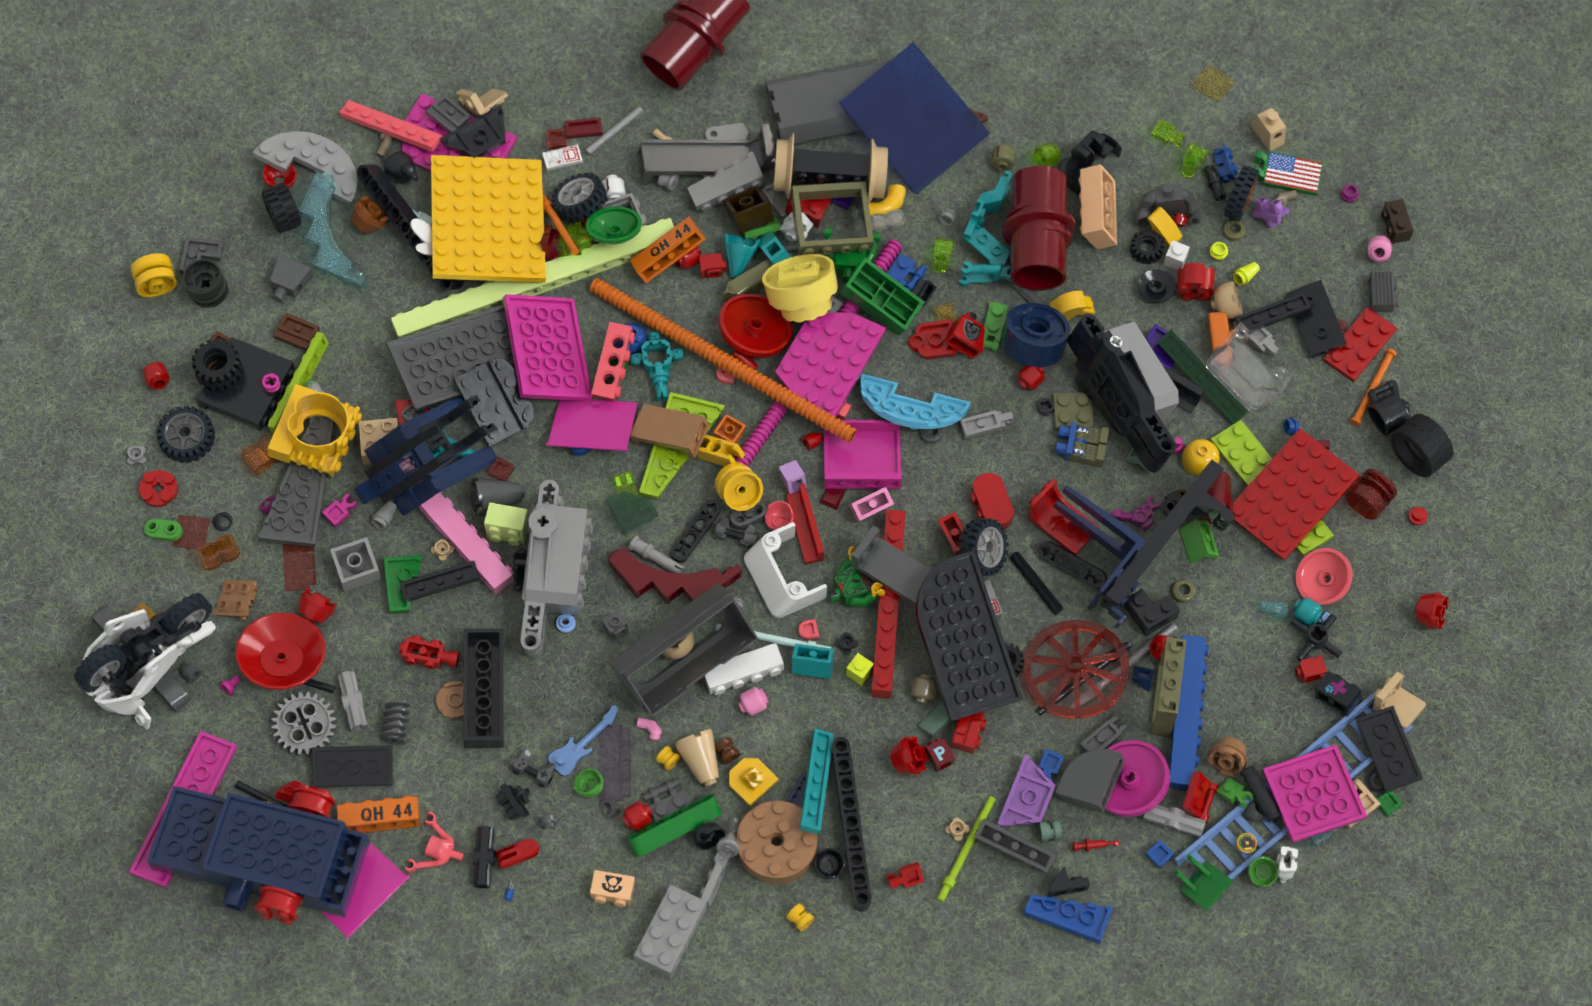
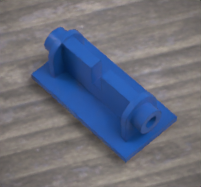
[1213,143,1239,183]

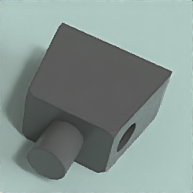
[270,255,313,302]

